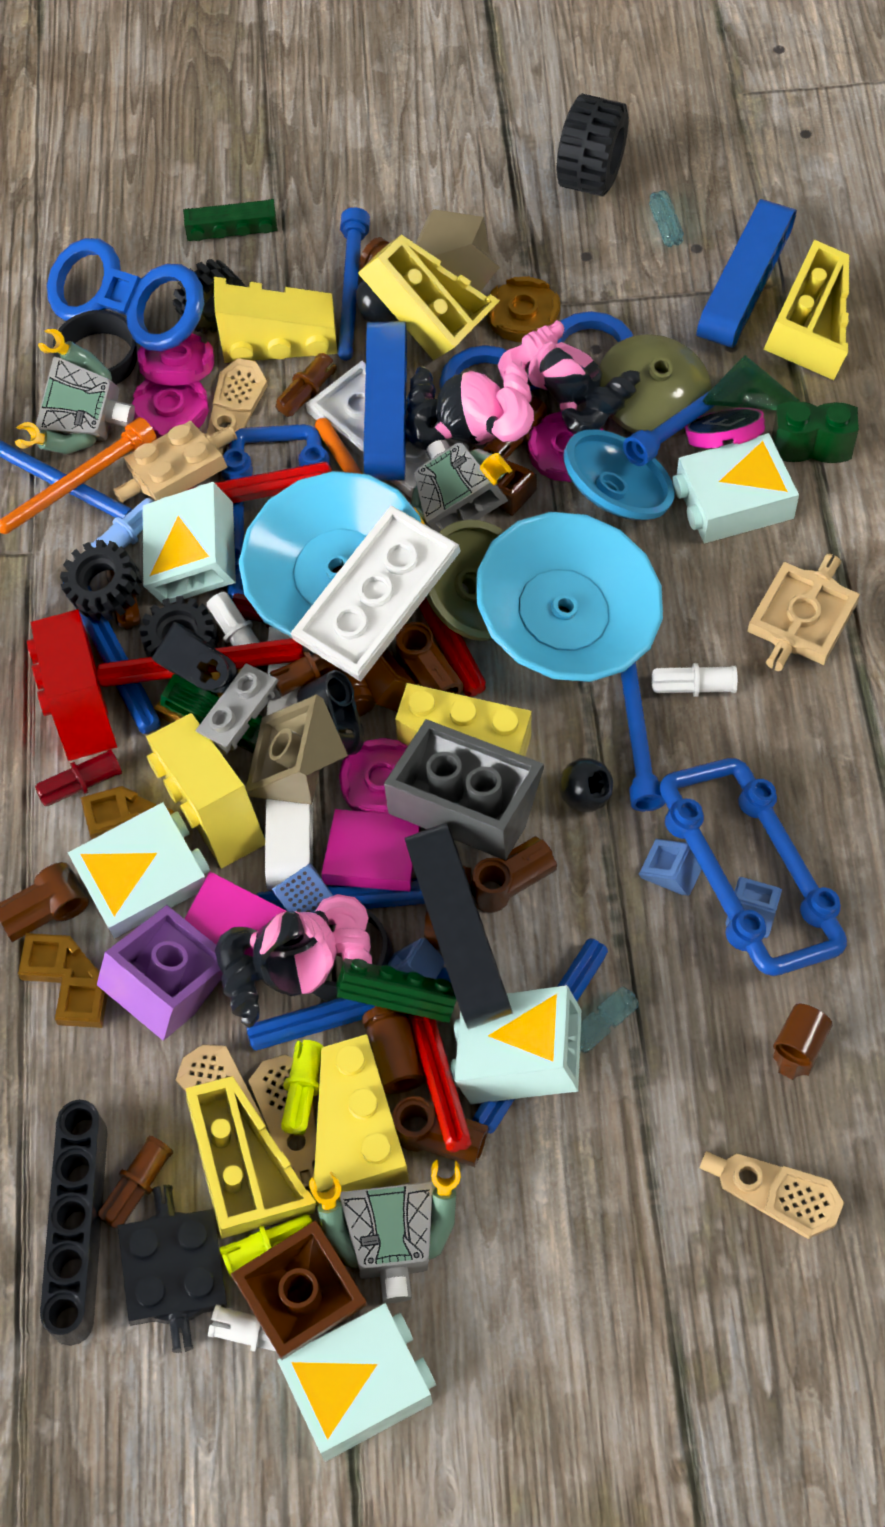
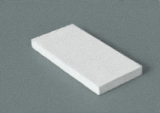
[306,361,469,499]
[290,505,461,682]

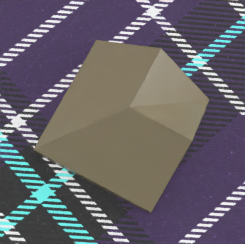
[416,209,500,292]
[246,695,348,805]

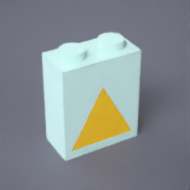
[673,433,799,544]
[143,482,236,604]
[68,802,210,939]
[451,985,582,1104]
[277,1303,436,1462]

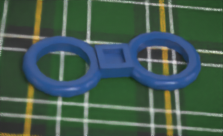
[47,238,204,352]
[439,311,633,391]

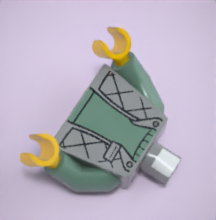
[15,329,135,454]
[411,440,513,532]
[309,1160,461,1303]

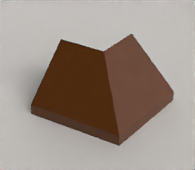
[231,1220,368,1361]

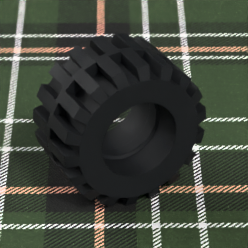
[556,93,629,197]

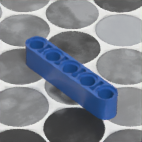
[696,199,797,348]
[364,321,407,481]

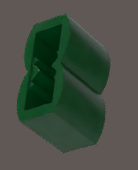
[772,401,859,463]

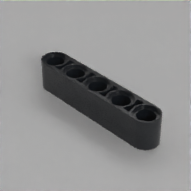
[404,822,513,1030]
[40,1099,108,1346]

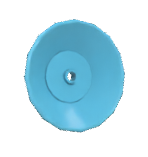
[239,471,421,638]
[477,512,663,682]

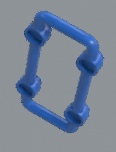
[221,424,331,599]
[659,758,847,976]

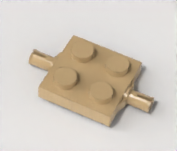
[113,420,237,503]
[748,554,860,671]

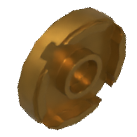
[487,276,561,342]

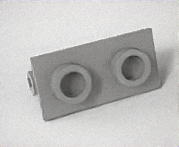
[195,663,279,754]

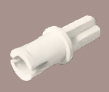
[207,592,260,668]
[652,663,738,697]
[208,1304,276,1352]

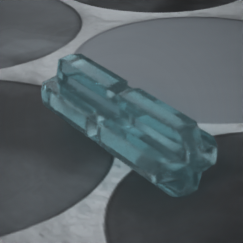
[649,190,684,247]
[580,986,639,1053]

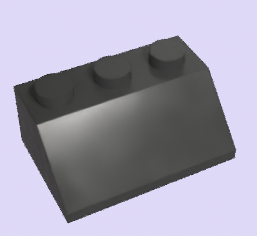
[384,719,544,861]

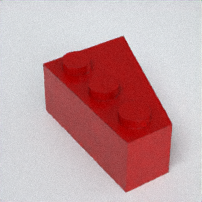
[26,609,117,761]

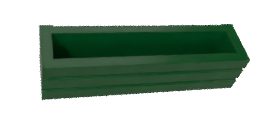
[183,199,278,241]
[160,674,263,754]
[337,958,457,1023]

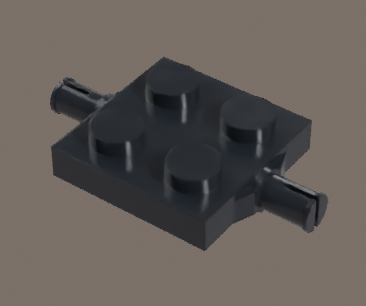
[117,1185,227,1353]

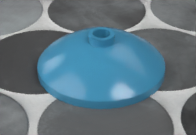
[563,430,675,520]

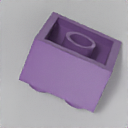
[97,905,223,1041]

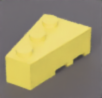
[358,235,500,361]
[763,240,849,380]
[214,277,338,363]
[395,683,532,756]
[146,713,265,869]
[314,1034,409,1208]
[186,1076,316,1239]

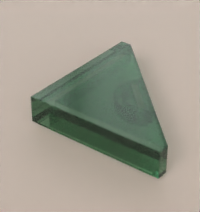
[703,355,800,410]

